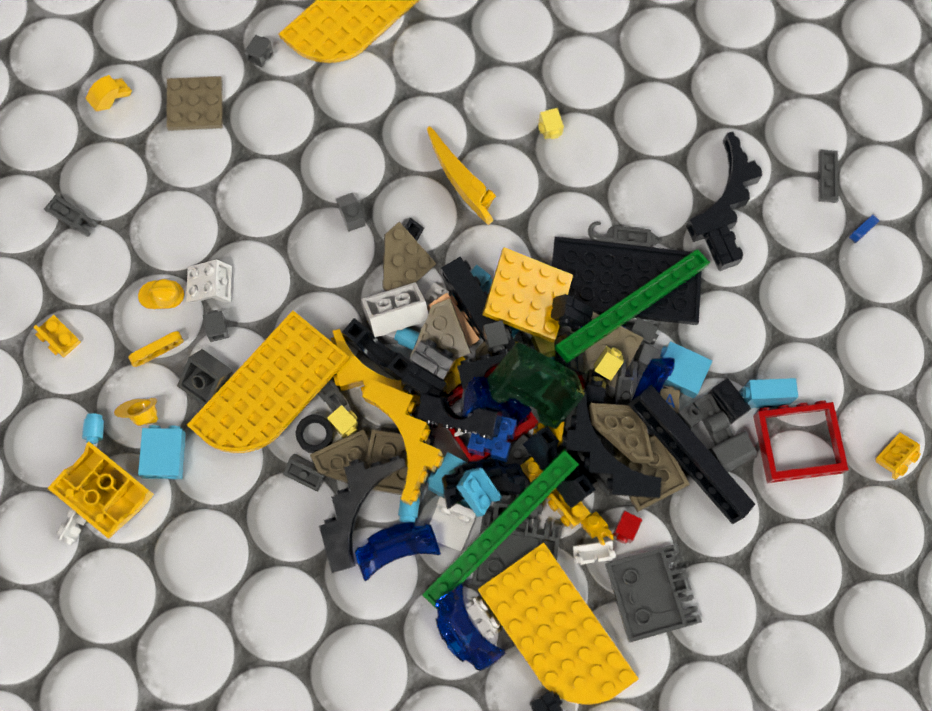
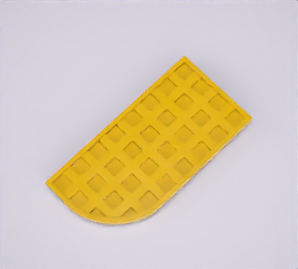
[278,0,419,63]
[187,310,349,453]
[477,542,639,704]

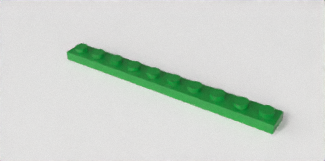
[555,249,710,363]
[422,450,579,609]

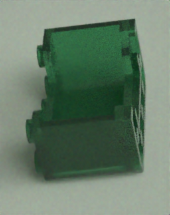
[487,342,585,429]

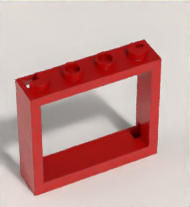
[447,365,538,462]
[753,400,849,483]

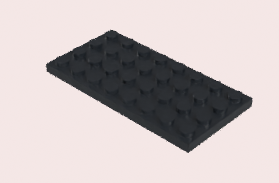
[552,236,703,325]

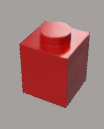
[613,511,643,544]

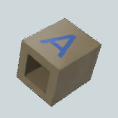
[658,387,680,414]

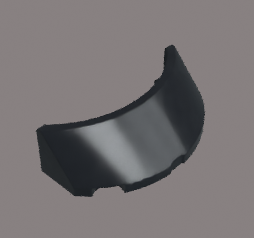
[441,459,525,509]

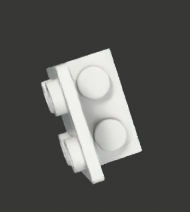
[186,259,232,303]
[425,497,476,552]

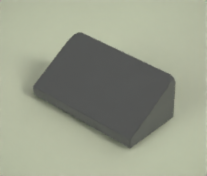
[283,454,326,492]

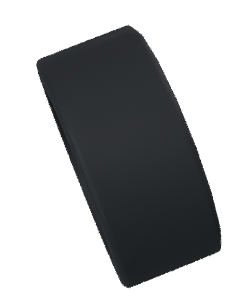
[295,414,334,453]

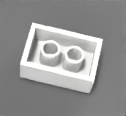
[361,282,429,337]

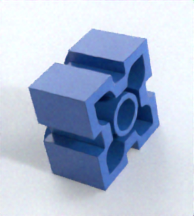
[467,416,517,463]

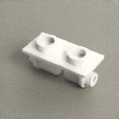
[56,508,86,545]
[573,540,616,566]
[466,596,502,640]

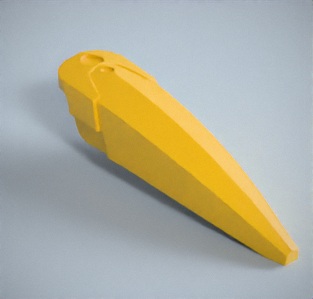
[427,126,496,225]

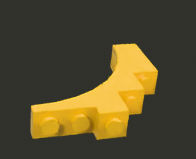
[331,329,420,406]
[362,379,444,506]

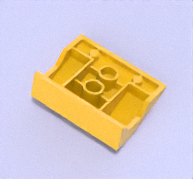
[48,442,154,539]

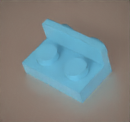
[456,468,502,517]

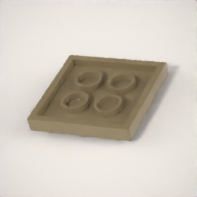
[167,76,223,131]
[583,312,643,388]
[366,430,431,498]
[613,436,690,512]

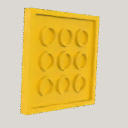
[482,247,573,343]

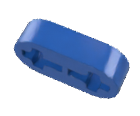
[849,214,880,244]

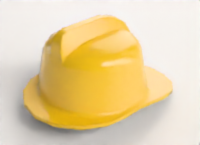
[138,279,184,309]
[114,398,158,426]

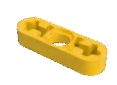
[128,331,184,367]

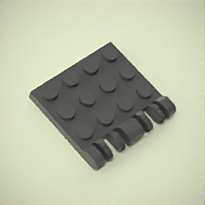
[471,510,562,587]
[605,544,702,643]

